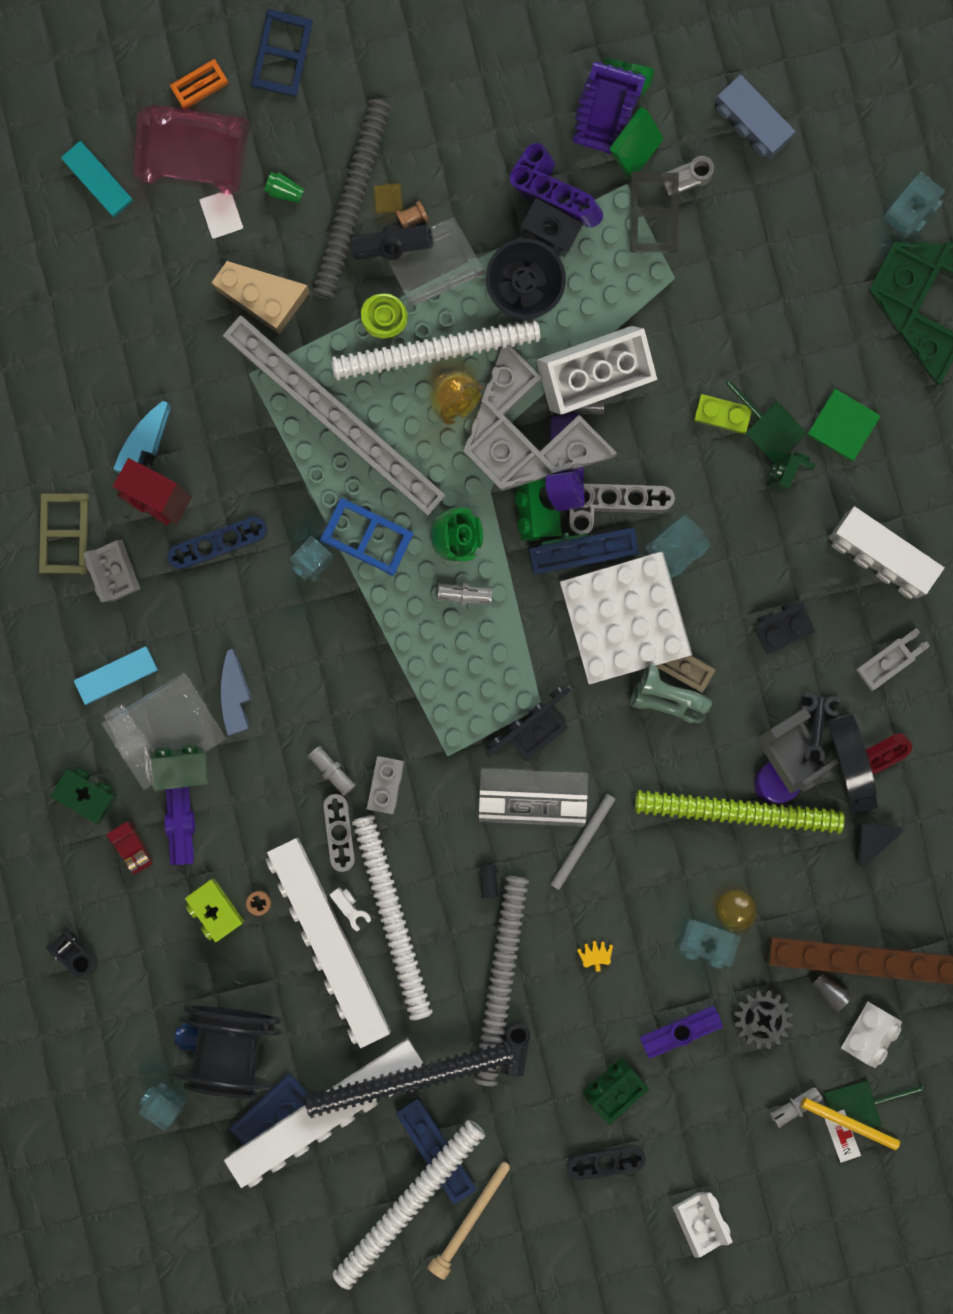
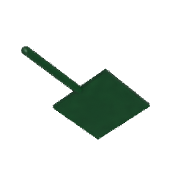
[726,380,807,465]
[540,533,587,546]
[824,1080,924,1133]

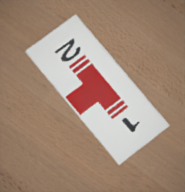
[824,1110,861,1163]

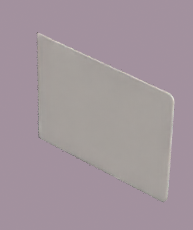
[199,189,243,238]

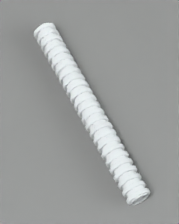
[331,318,541,381]
[352,815,433,1021]
[332,1120,485,1290]

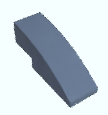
[221,649,252,736]

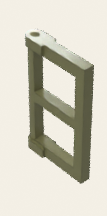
[39,493,89,575]

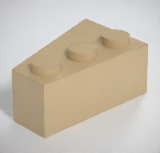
[211,261,310,335]

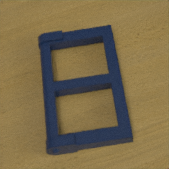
[250,9,313,98]

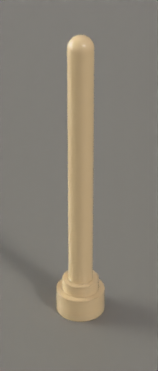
[427,1162,510,1280]

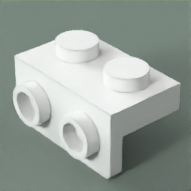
[841,1002,902,1068]
[673,1192,732,1258]

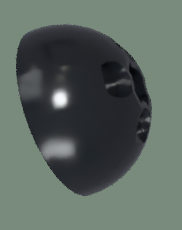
[486,238,566,319]

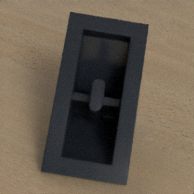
[856,824,904,867]

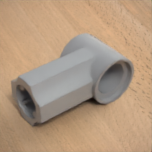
[660,156,714,197]

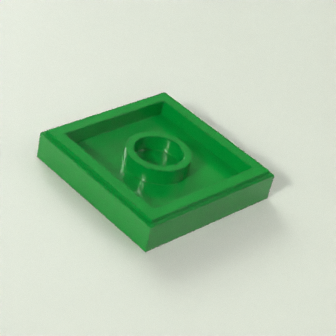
[609,107,664,180]
[807,389,881,462]

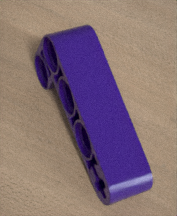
[510,143,603,228]
[546,413,585,511]

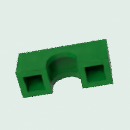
[515,478,562,541]

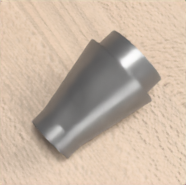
[811,974,852,1014]

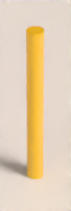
[800,1097,900,1150]

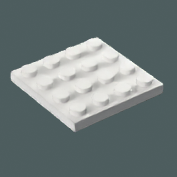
[560,552,692,684]

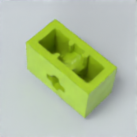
[185,878,245,942]

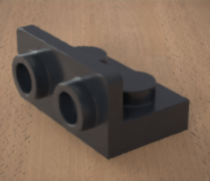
[753,600,816,655]

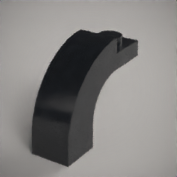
[827,715,878,814]

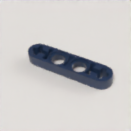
[168,517,268,570]

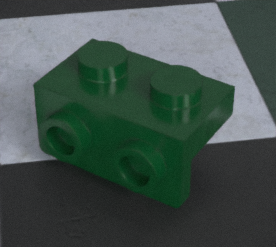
[767,452,816,490]

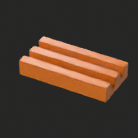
[169,59,229,110]

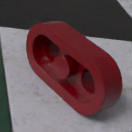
[866,733,913,774]

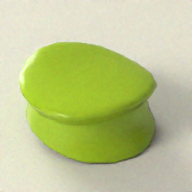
[361,293,408,338]

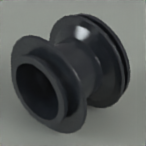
[171,1005,282,1099]

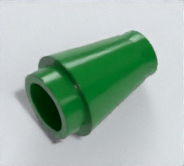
[264,172,304,203]

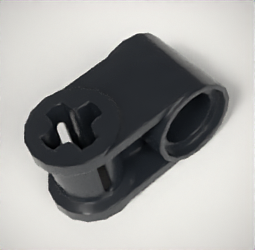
[46,927,98,977]

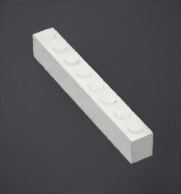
[266,838,391,1048]
[224,1038,424,1188]

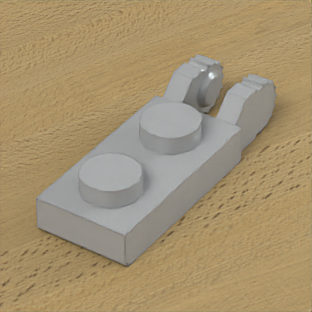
[855,628,930,692]

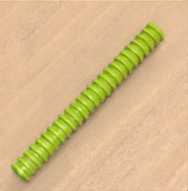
[635,790,844,834]

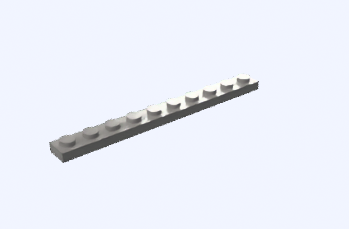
[223,315,446,516]

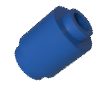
[175,1023,198,1052]

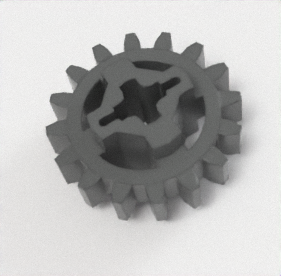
[733,989,793,1049]

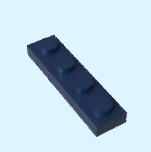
[529,528,639,575]
[395,1097,477,1205]

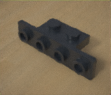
[486,685,573,761]

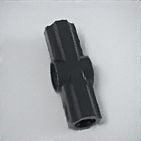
[350,224,434,260]

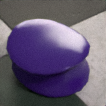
[754,762,801,804]

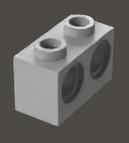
[367,756,405,814]

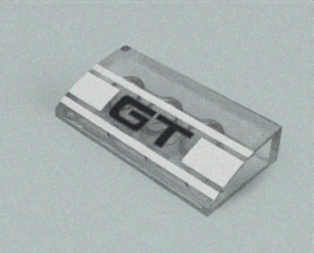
[479,768,588,827]

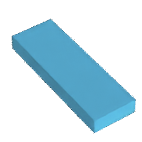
[74,646,159,705]

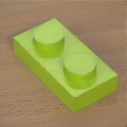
[694,394,752,434]

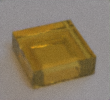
[374,184,403,214]

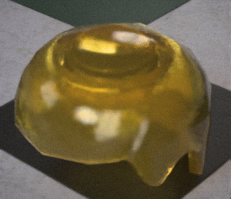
[715,890,757,932]

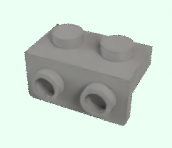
[83,540,140,602]

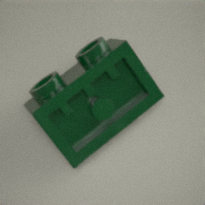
[582,1058,650,1125]

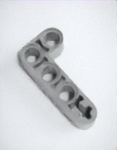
[569,484,675,535]

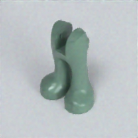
[630,664,712,724]

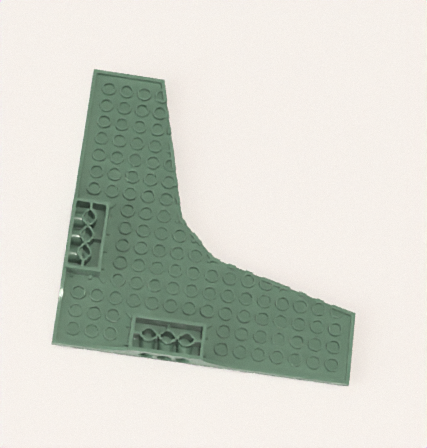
[249,184,675,757]

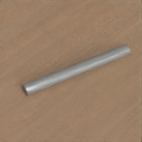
[550,794,616,890]

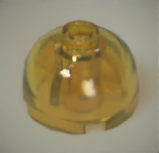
[430,371,484,425]

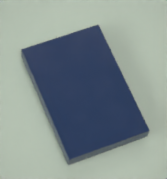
[229,1073,308,1145]

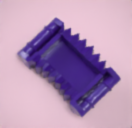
[572,62,646,155]

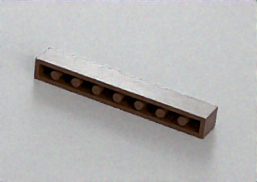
[765,936,953,984]

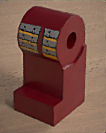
[106,821,153,875]

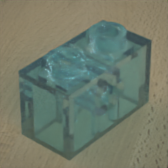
[882,171,945,238]
[290,535,335,582]
[677,917,741,970]
[138,1083,188,1132]

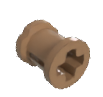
[395,201,429,228]

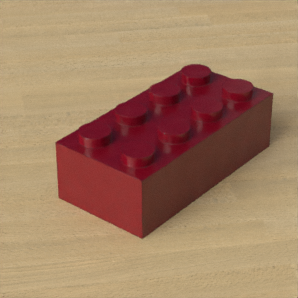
[112,458,192,526]

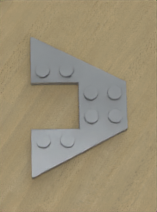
[464,345,617,491]

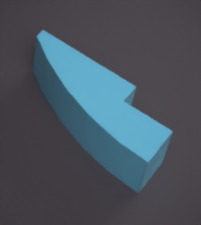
[114,401,171,473]

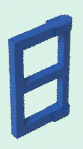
[320,498,414,576]

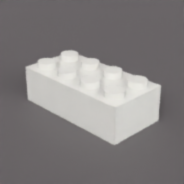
[536,326,657,414]
[828,506,944,599]

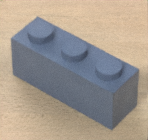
[715,74,796,160]

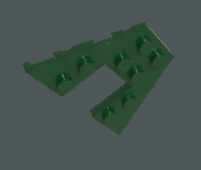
[868,242,953,386]

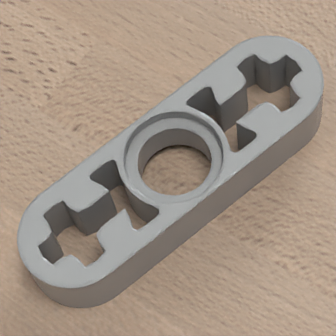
[323,794,355,872]

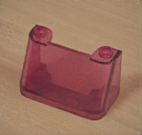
[133,105,250,194]

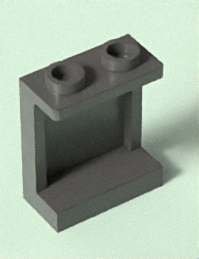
[756,708,839,794]

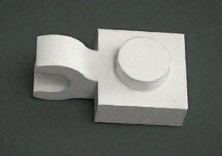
[330,887,371,931]

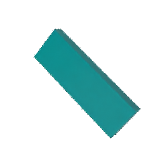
[61,141,133,218]

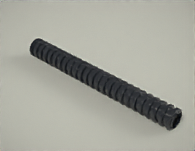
[304,1041,514,1119]

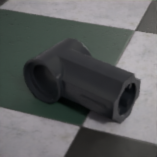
[500,1019,530,1077]

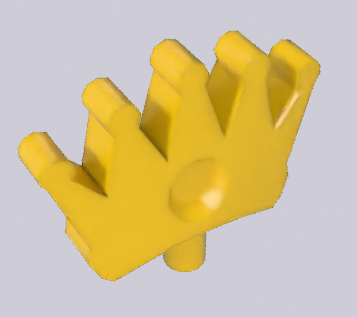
[577,941,613,972]

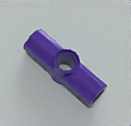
[165,786,195,865]
[640,1005,723,1059]

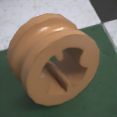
[246,891,271,916]

